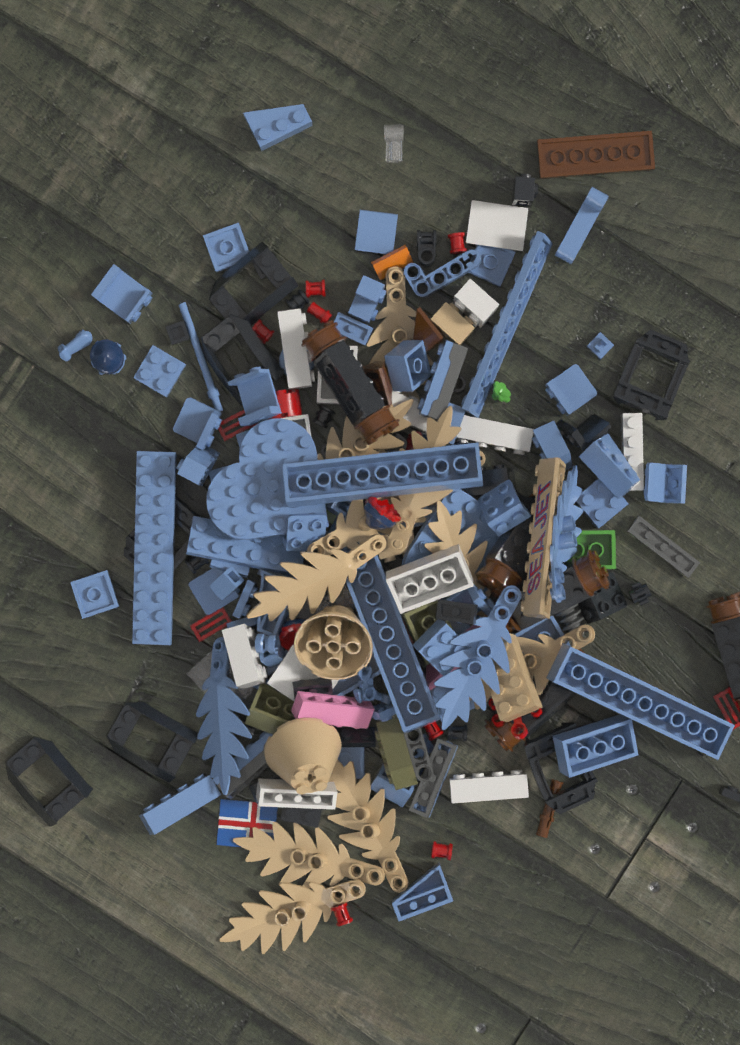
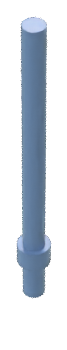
[179,302,223,412]

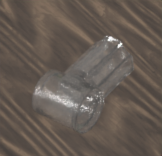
[384,124,404,163]

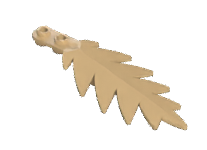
[367,266,433,403]
[317,399,414,460]
[388,406,462,554]
[307,496,437,555]
[424,501,491,627]
[246,534,386,621]
[469,625,595,710]
[328,759,409,893]
[233,821,385,889]
[220,879,366,954]

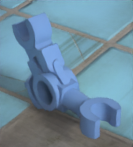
[353,665,392,705]

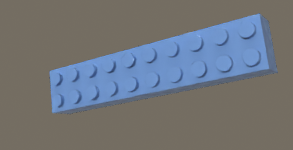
[282,443,483,508]
[341,543,441,733]
[546,643,735,760]

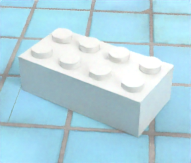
[386,544,474,614]

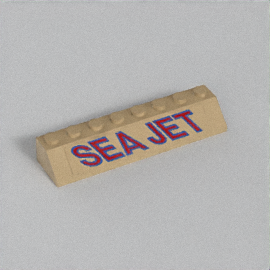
[521,457,566,619]

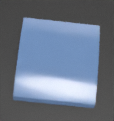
[355,209,398,254]

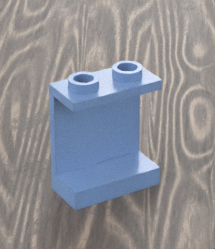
[91,264,153,324]
[228,367,282,426]

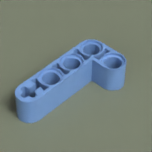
[555,187,609,264]
[404,250,482,298]

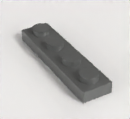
[627,516,700,578]

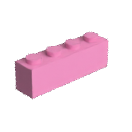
[291,691,374,729]

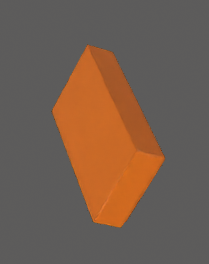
[371,245,414,280]

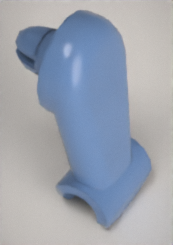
[58,329,92,361]

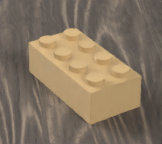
[487,633,542,722]

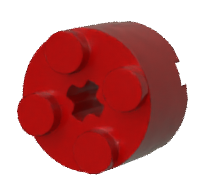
[266,389,302,420]

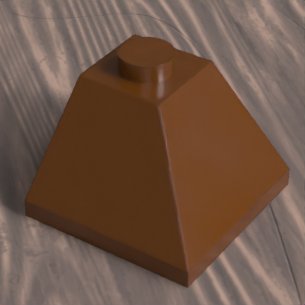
[413,307,443,354]
[362,361,392,406]

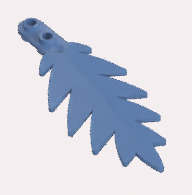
[549,465,583,603]
[434,585,521,730]
[196,637,252,795]

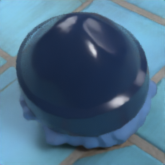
[90,339,126,375]

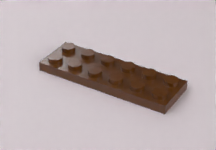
[537,131,655,179]

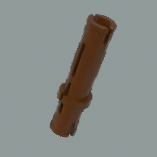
[536,779,563,838]

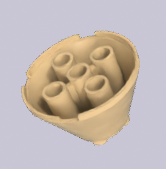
[294,605,373,680]
[264,718,341,794]

